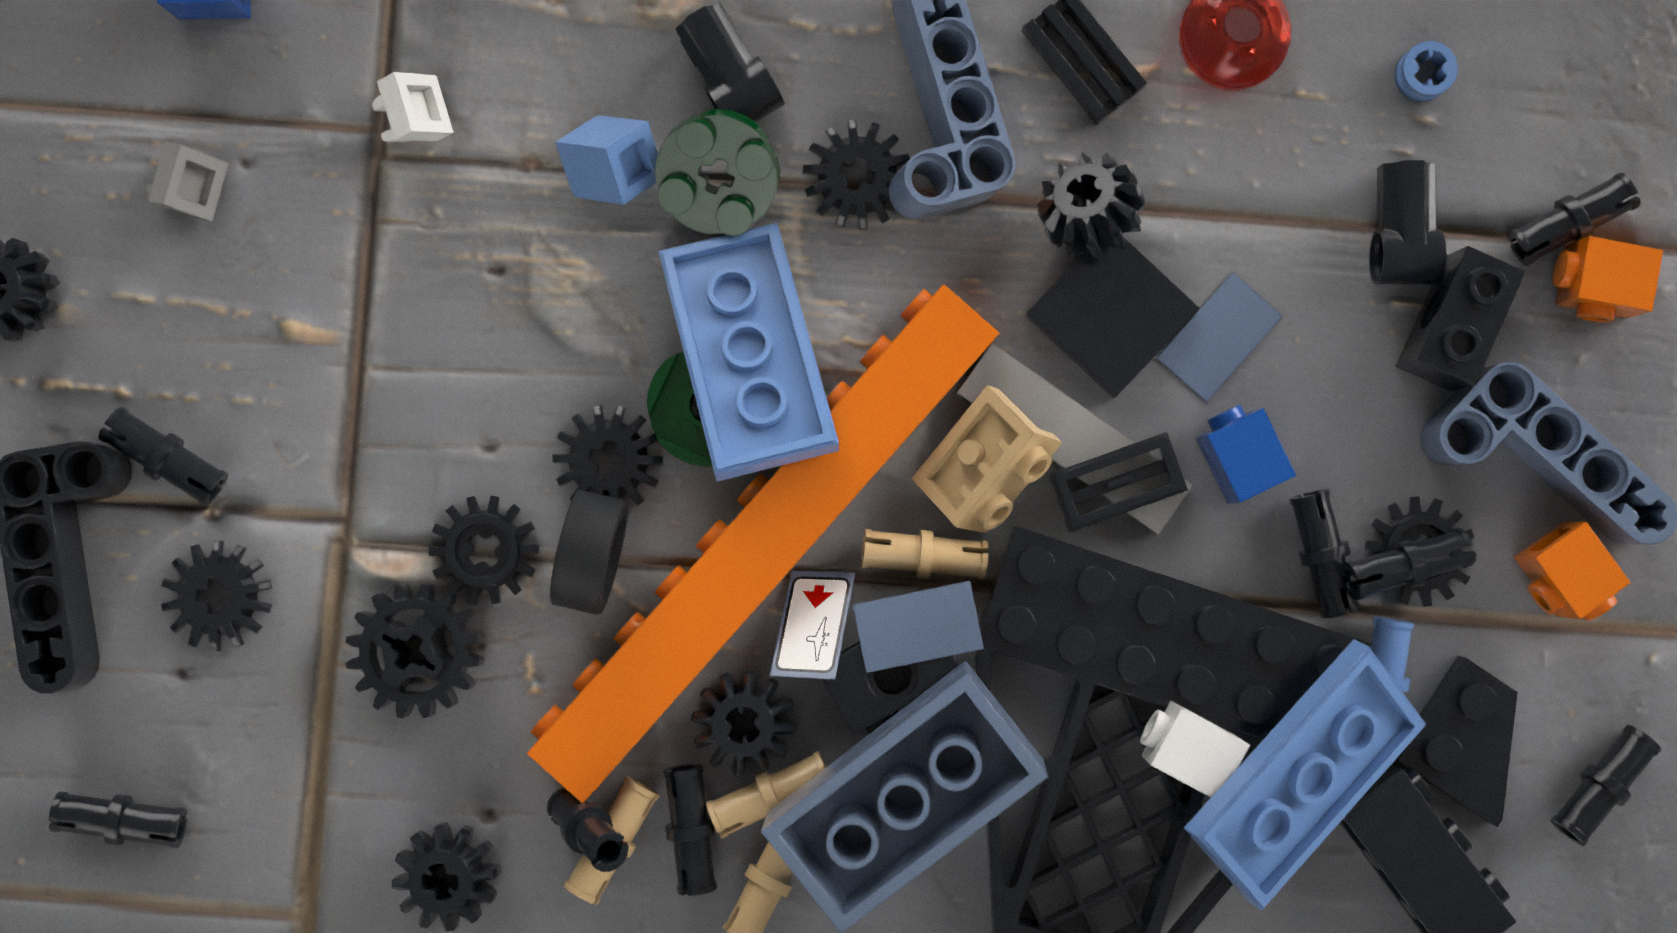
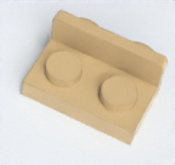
[911,385,1062,533]

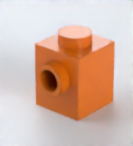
[1552,236,1663,323]
[1514,521,1631,621]

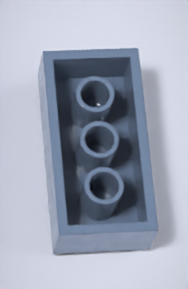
[761,660,1048,933]

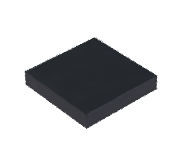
[1025,237,1200,398]

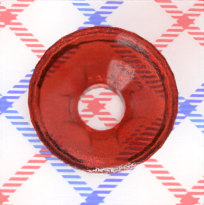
[1179,0,1292,90]

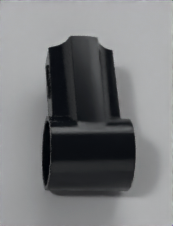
[675,2,785,122]
[1369,160,1447,285]

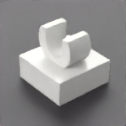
[372,72,454,142]

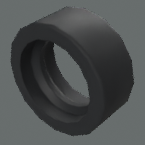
[550,490,628,615]

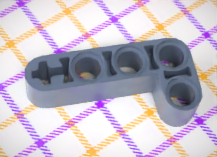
[889,0,1016,219]
[1421,362,1677,545]

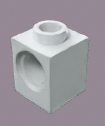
[1140,701,1250,797]

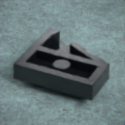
[1396,656,1518,827]

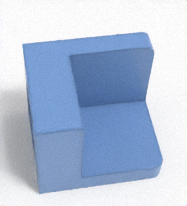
[555,116,658,205]

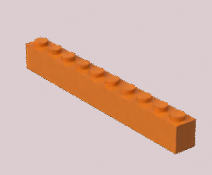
[526,284,1000,803]

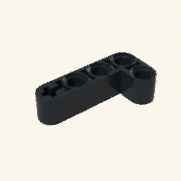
[0,442,132,694]

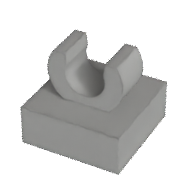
[146,142,229,221]

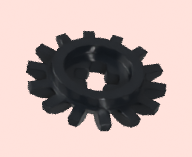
[803,120,910,230]
[552,405,663,506]
[428,495,540,605]
[1365,496,1477,607]
[161,541,272,651]

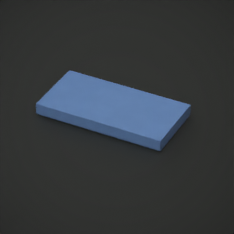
[658,223,839,482]
[1184,639,1426,911]

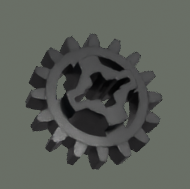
[345,583,485,718]

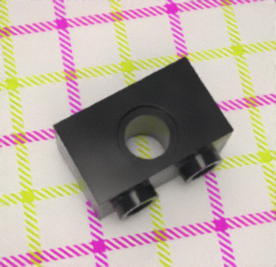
[1395,246,1526,391]
[822,641,959,735]

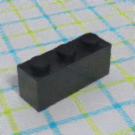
[1340,764,1516,933]

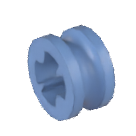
[1394,41,1458,102]

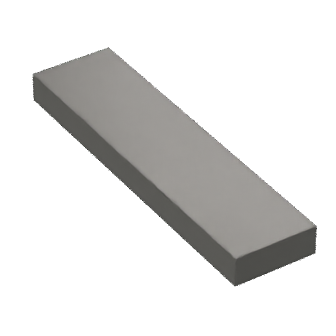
[956,343,1194,535]

